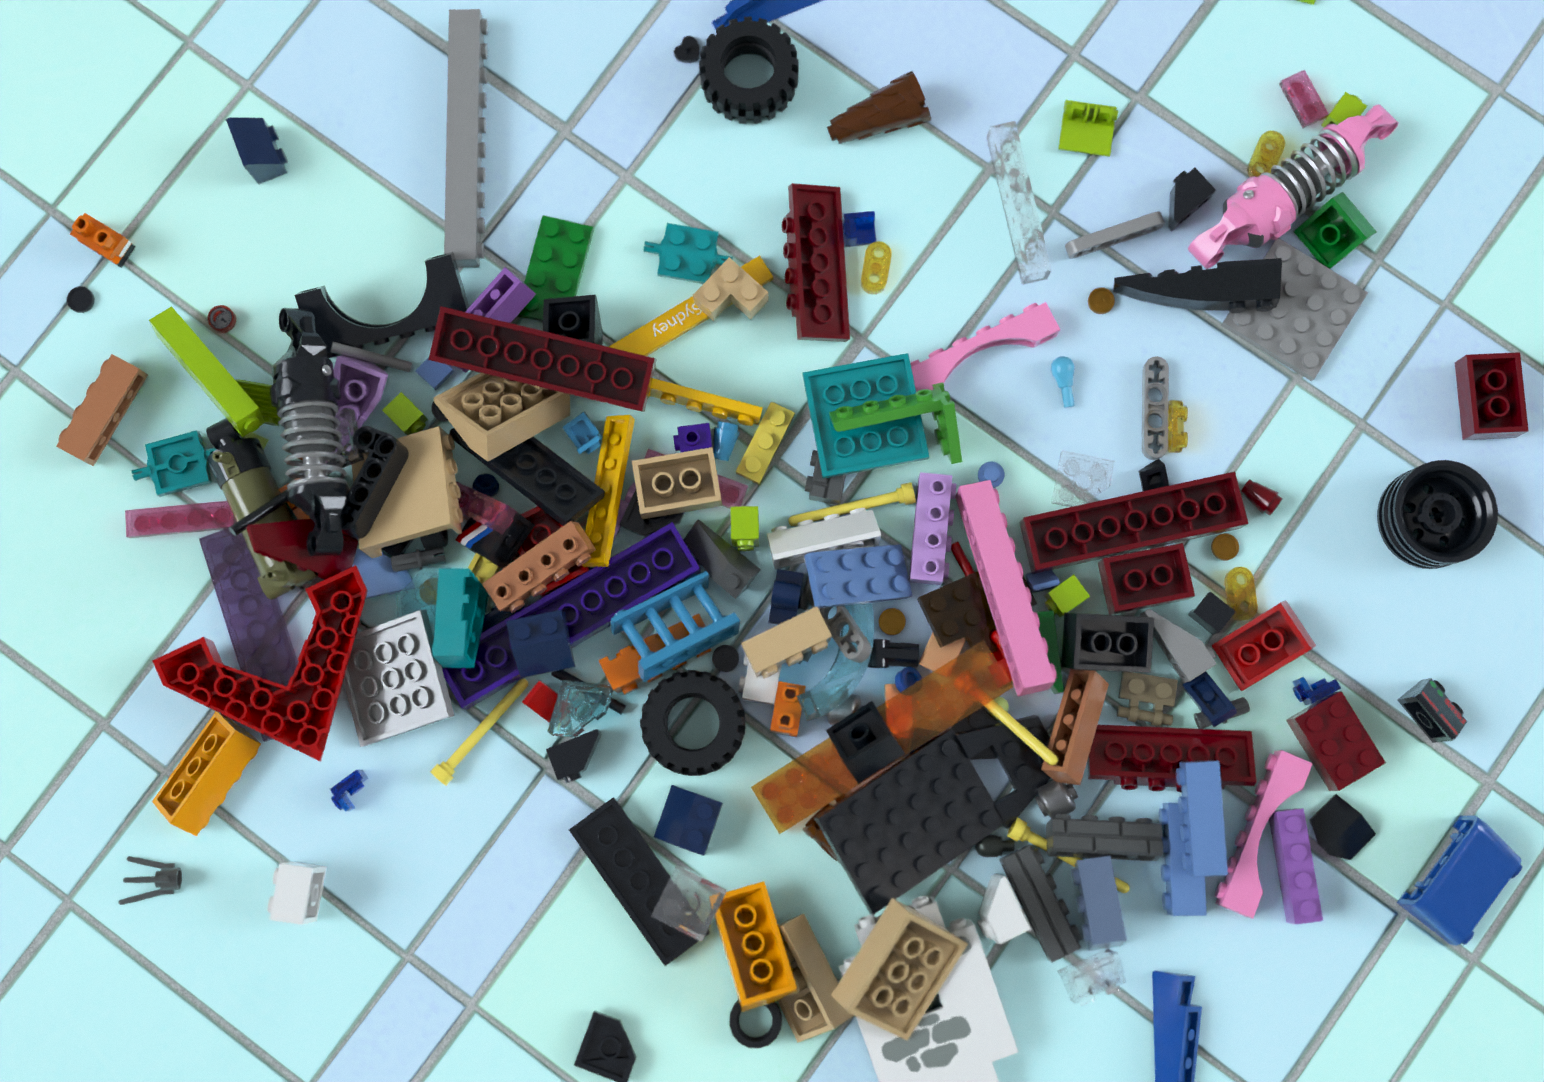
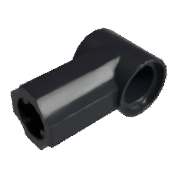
[865,639,919,668]

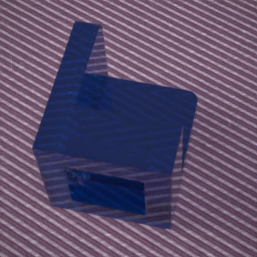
[843,211,876,247]

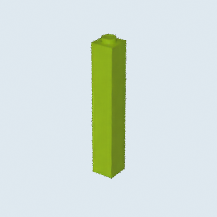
[149,306,266,437]

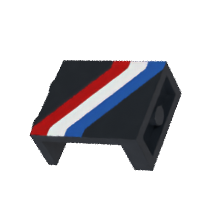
[455,495,535,569]

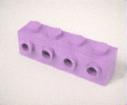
[909,472,956,585]

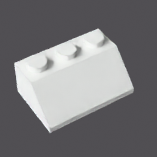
[977,873,1031,944]

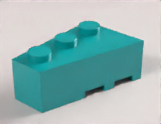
[432,568,489,668]

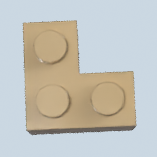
[693,257,769,321]

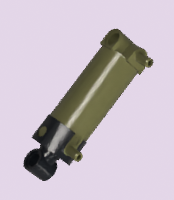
[206,418,318,600]

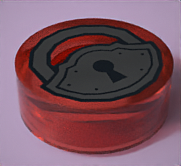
[207,305,236,333]

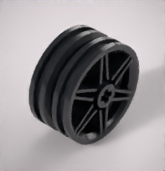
[1377,460,1498,569]

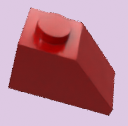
[522,680,571,725]

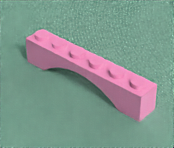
[910,302,1060,392]
[1215,750,1313,919]

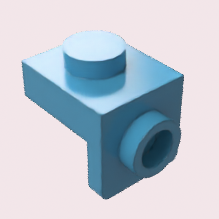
[562,411,603,455]

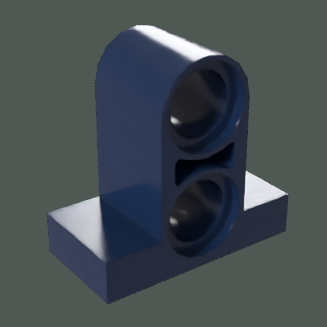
[768,569,804,625]

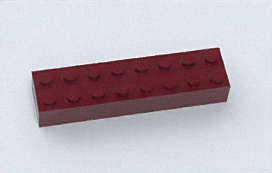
[428,306,657,412]
[1019,471,1249,574]

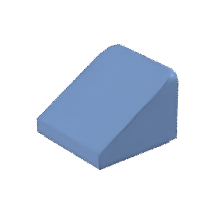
[1025,570,1060,593]

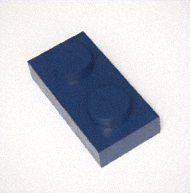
[1183,671,1237,727]

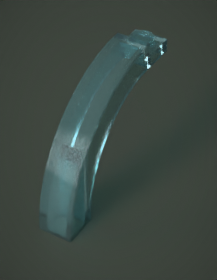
[797,603,874,722]

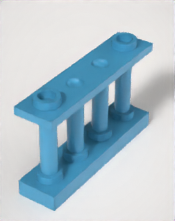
[611,571,740,682]

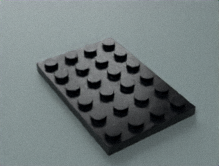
[814,729,1004,915]

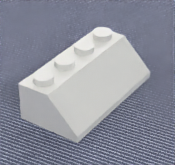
[767,508,881,569]

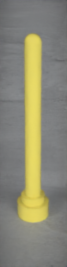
[788,482,916,526]
[954,670,1058,765]
[430,678,528,786]
[1007,817,1130,893]

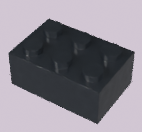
[1061,612,1154,673]

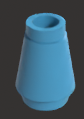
[713,421,740,461]

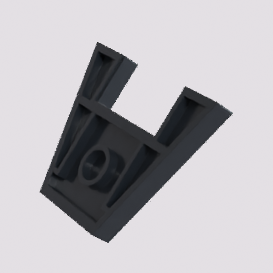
[955,715,1051,829]

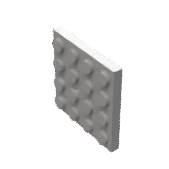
[1221,238,1368,381]
[343,610,455,747]

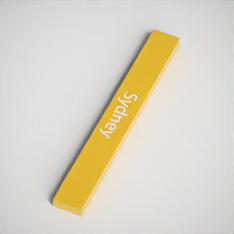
[609,255,774,356]

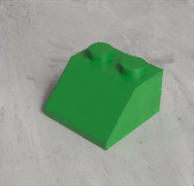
[1293,192,1377,269]

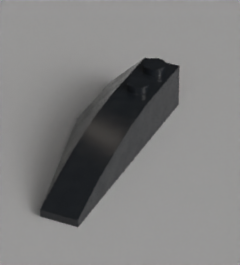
[1113,258,1282,313]

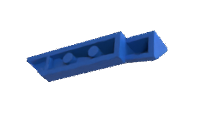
[712,0,824,29]
[1152,971,1202,1082]

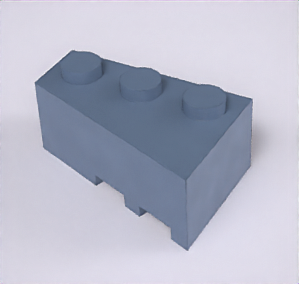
[1071,856,1127,951]

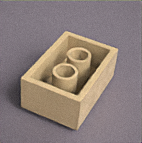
[632,447,723,519]
[741,606,832,679]

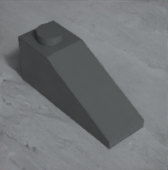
[683,519,761,599]

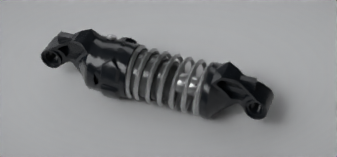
[270,308,349,556]

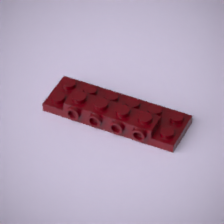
[781,183,850,342]
[1087,725,1257,793]

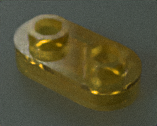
[1247,130,1285,177]
[861,241,892,295]
[1168,400,1188,453]
[1224,567,1258,621]

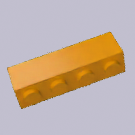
[152,711,261,837]
[710,881,797,1012]

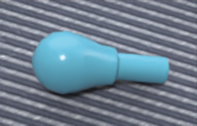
[1051,356,1075,408]

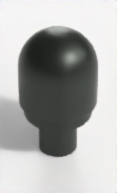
[975,835,1015,857]

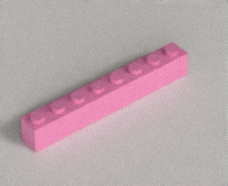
[955,480,1056,697]

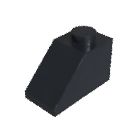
[1168,167,1216,231]
[546,729,602,784]

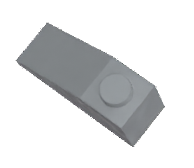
[1139,609,1217,683]

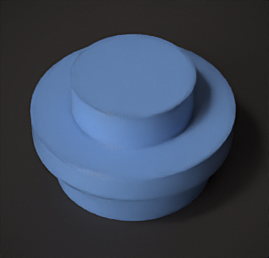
[978,461,1005,488]

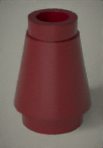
[1240,479,1283,516]

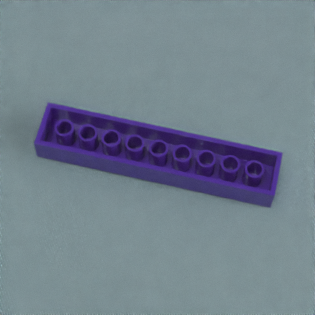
[441,522,701,710]

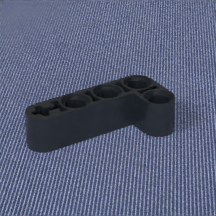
[339,426,409,539]

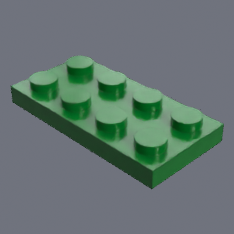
[517,215,594,322]

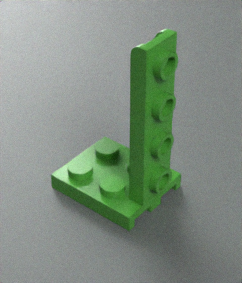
[829,382,962,464]

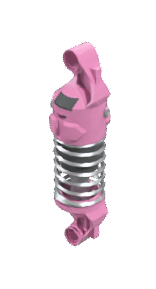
[1188,104,1399,269]

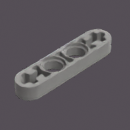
[1065,211,1165,259]
[1141,356,1169,460]
[807,586,871,663]

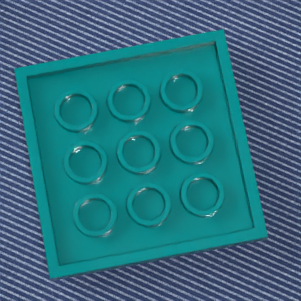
[802,353,929,479]

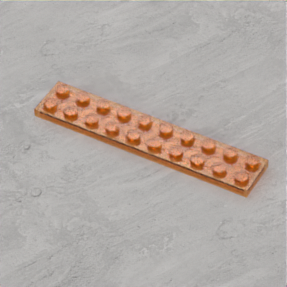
[751,640,1013,834]

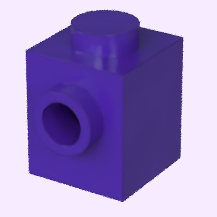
[673,423,713,453]

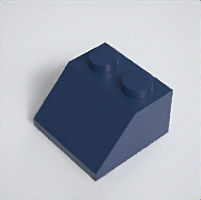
[226,117,288,184]
[506,610,576,678]
[654,785,723,856]

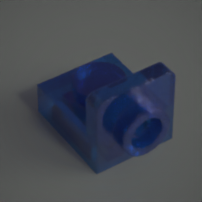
[1292,677,1341,705]
[329,769,368,812]

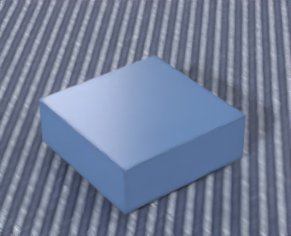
[416,357,454,391]

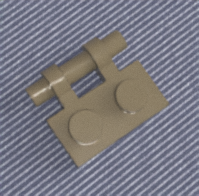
[1117,672,1178,727]

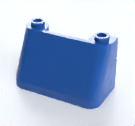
[1397,816,1522,946]

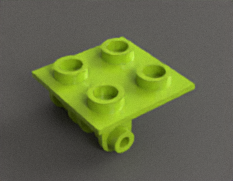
[1058,100,1118,157]

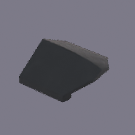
[1309,794,1376,860]

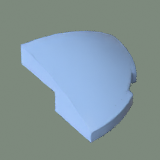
[352,549,415,600]

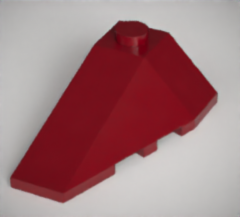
[246,519,358,579]

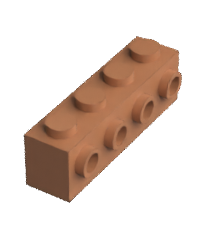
[56,354,148,466]
[482,521,596,613]
[1041,669,1109,785]

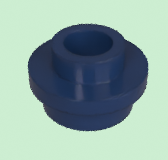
[472,473,499,498]

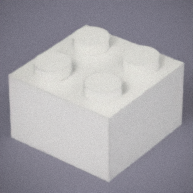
[267,861,327,925]

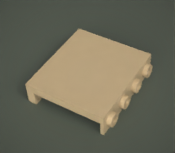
[351,426,463,558]

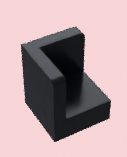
[1188,592,1236,635]

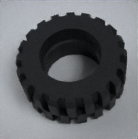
[699,17,799,124]
[640,670,746,776]

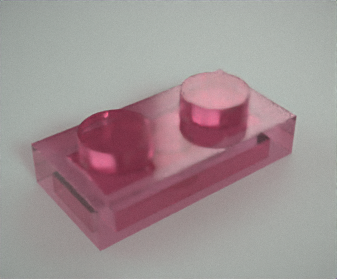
[1279,69,1329,128]

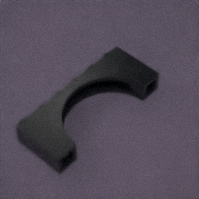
[294,252,469,358]

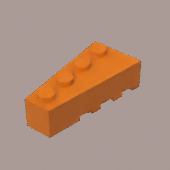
[598,613,712,695]

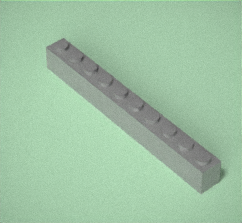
[444,9,488,268]

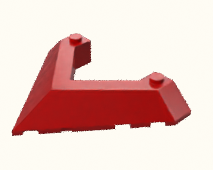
[152,565,368,762]

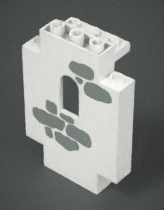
[839,895,1019,1082]

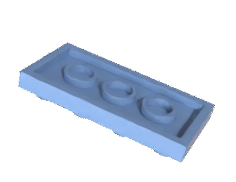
[804,544,912,608]

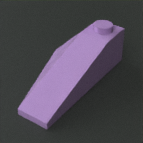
[326,355,389,463]

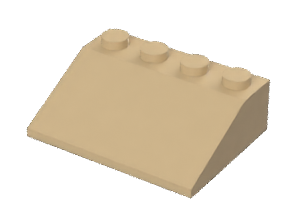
[434,373,570,461]
[831,898,968,1041]

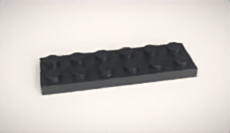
[450,428,604,526]
[569,797,710,966]

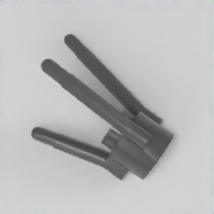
[118,856,182,905]

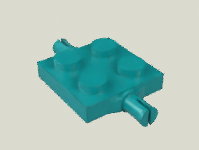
[643,223,733,284]
[131,430,217,497]

